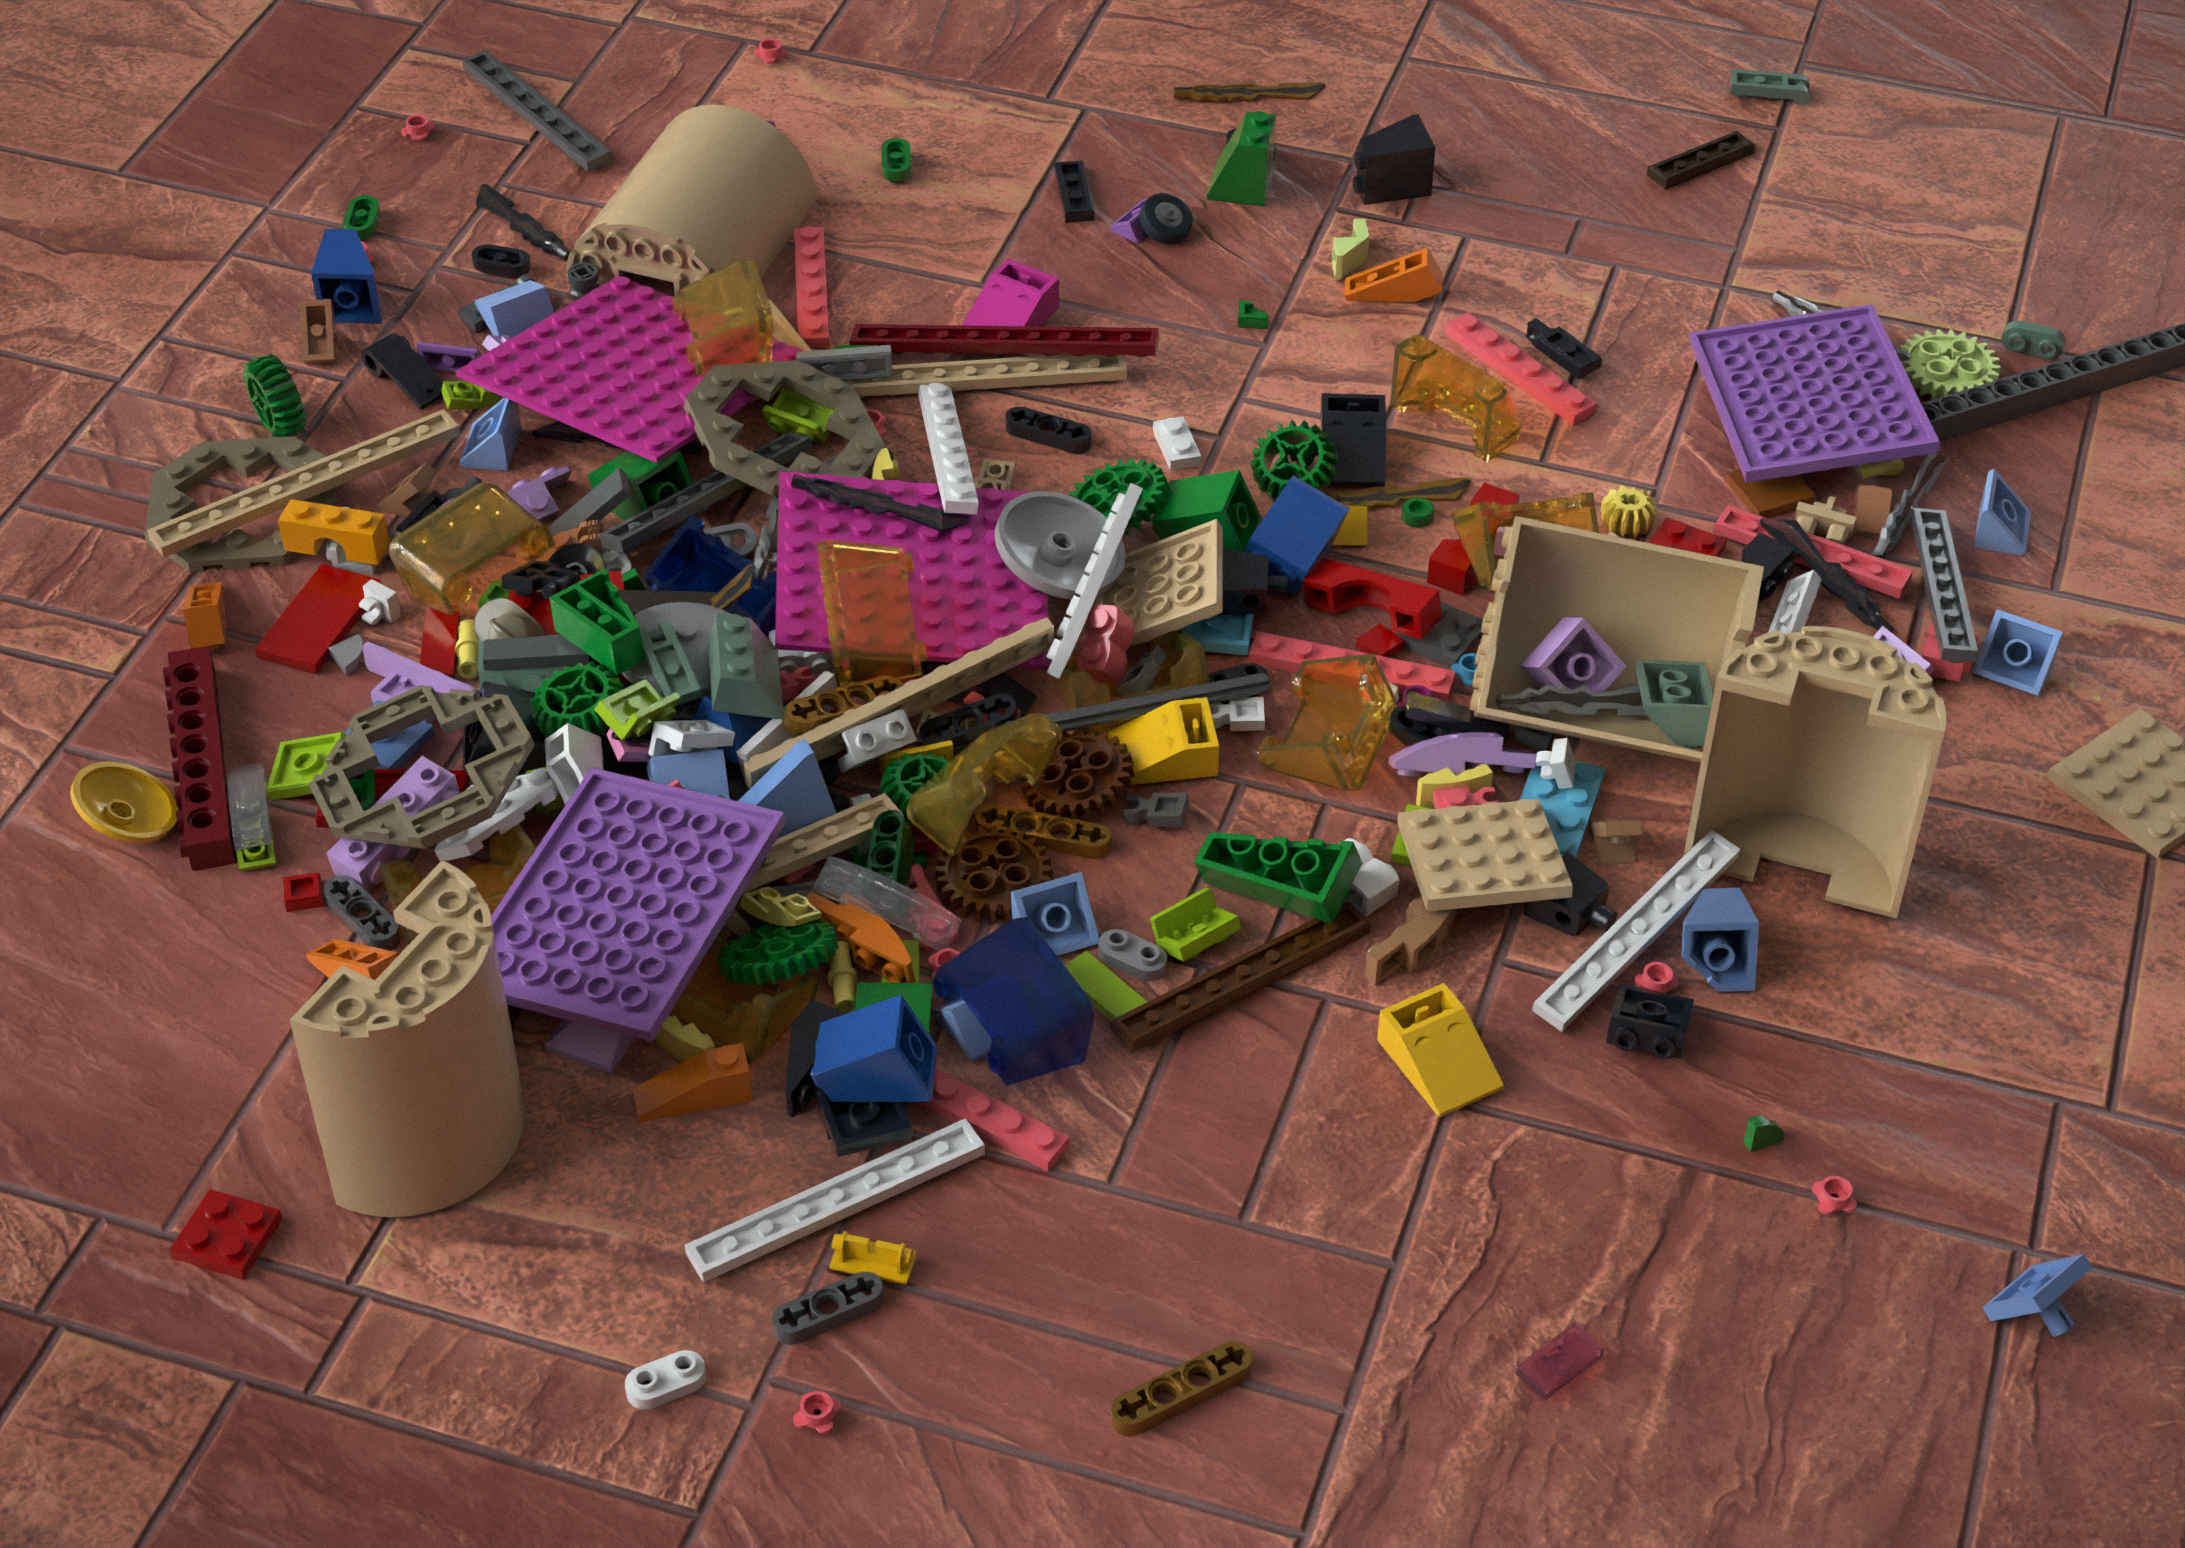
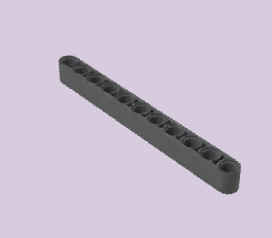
[1921,324,2185,442]

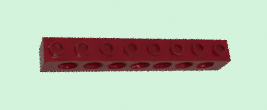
[163,646,236,871]

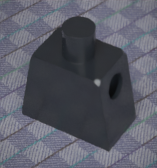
[1215,549,1288,616]
[1523,852,1617,936]

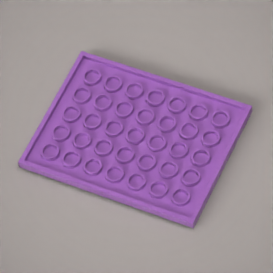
[1689,304,1940,482]
[491,768,786,1042]

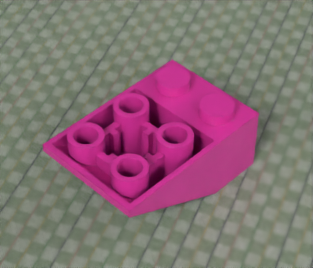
[962,259,1059,356]

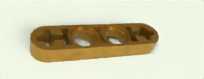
[782,675,903,735]
[975,804,1111,859]
[1110,1341,1253,1437]

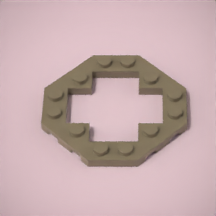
[684,360,885,495]
[144,436,337,572]
[309,685,535,849]

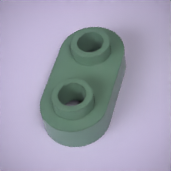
[2001,320,2066,360]

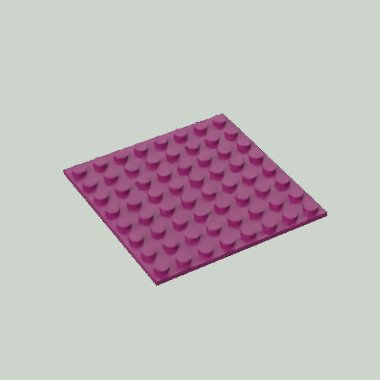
[456,276,802,463]
[775,471,1051,670]

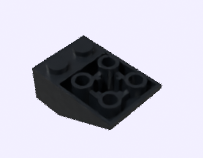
[1320,393,1386,487]

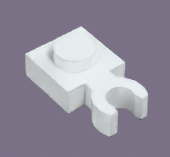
[1209,697,1265,731]

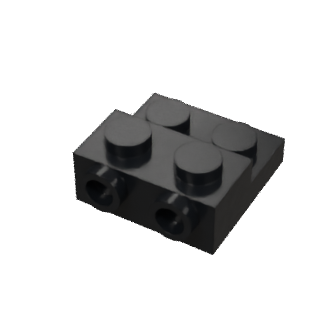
[1606,984,1694,1059]
[816,1090,913,1157]

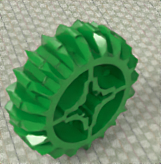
[243,354,306,437]
[1250,419,1338,500]
[531,661,625,737]
[879,751,976,834]

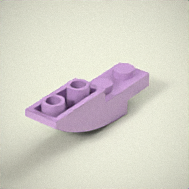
[1388,732,1536,777]

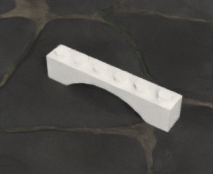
[545,723,603,805]

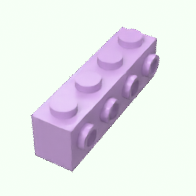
[326,756,460,892]

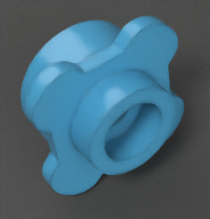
[1451,653,1478,687]

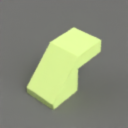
[1332,218,1369,280]

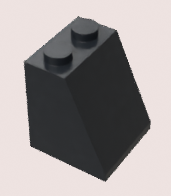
[1353,114,1436,205]
[463,681,548,778]

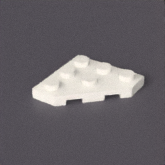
[434,768,559,862]

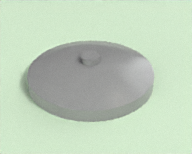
[995,491,1126,599]
[622,602,730,700]

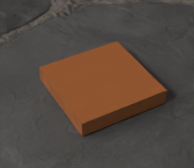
[1725,469,1816,518]

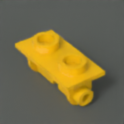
[829,1231,917,1285]

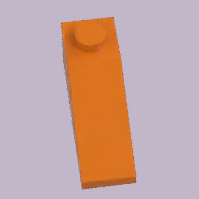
[1344,247,1443,302]
[183,582,226,651]
[306,938,399,980]
[632,1043,752,1123]

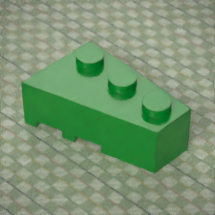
[549,568,645,675]

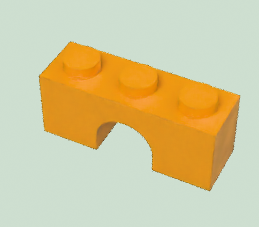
[278,499,390,565]

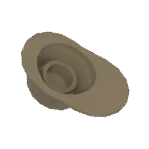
[474,598,545,641]

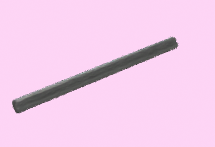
[1004,673,1270,742]

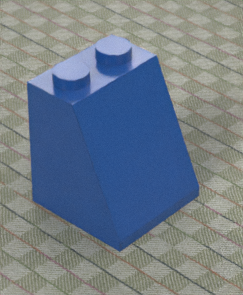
[311,229,382,324]
[1244,476,1350,596]
[811,995,937,1102]

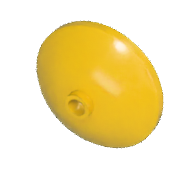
[70,761,178,843]

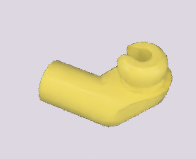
[1860,458,1904,480]

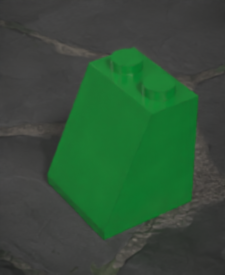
[1207,111,1276,207]
[587,450,693,521]
[1152,470,1263,552]

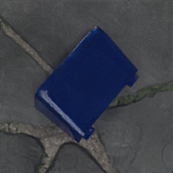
[642,514,777,637]
[933,917,1094,1086]

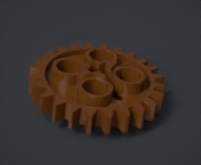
[1020,729,1135,820]
[935,826,1053,923]

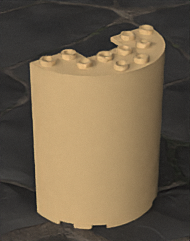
[566,105,818,316]
[1469,516,1764,763]
[1683,626,1946,919]
[290,860,526,1217]

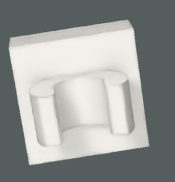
[359,579,401,625]
[1536,738,1576,789]

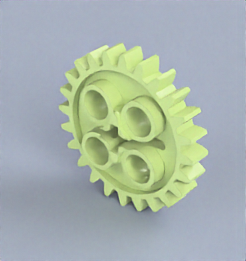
[1898,329,2001,400]

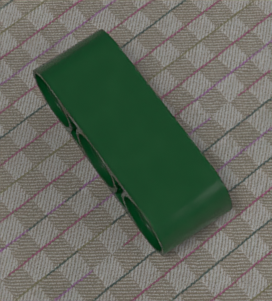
[864,809,915,918]

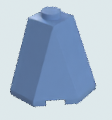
[738,739,836,838]
[1681,888,1759,992]

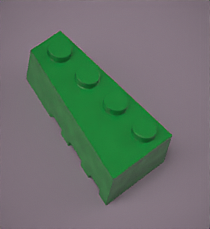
[1194,832,1363,924]

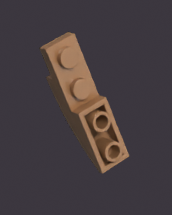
[1365,897,1458,985]

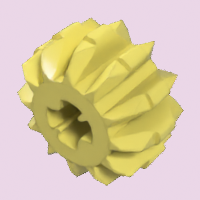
[1600,485,1657,538]

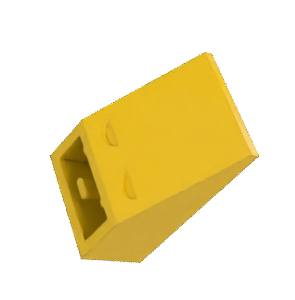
[1108,697,1219,785]
[1377,983,1504,1118]

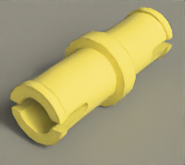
[455,619,480,679]
[827,941,857,1014]

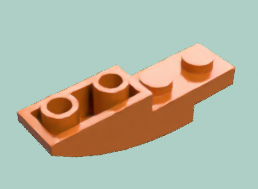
[805,891,916,983]

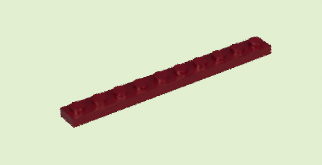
[849,324,1160,357]

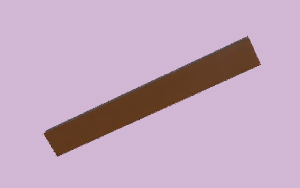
[1110,902,1371,1053]

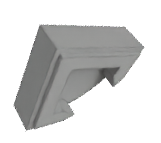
[329,634,363,675]

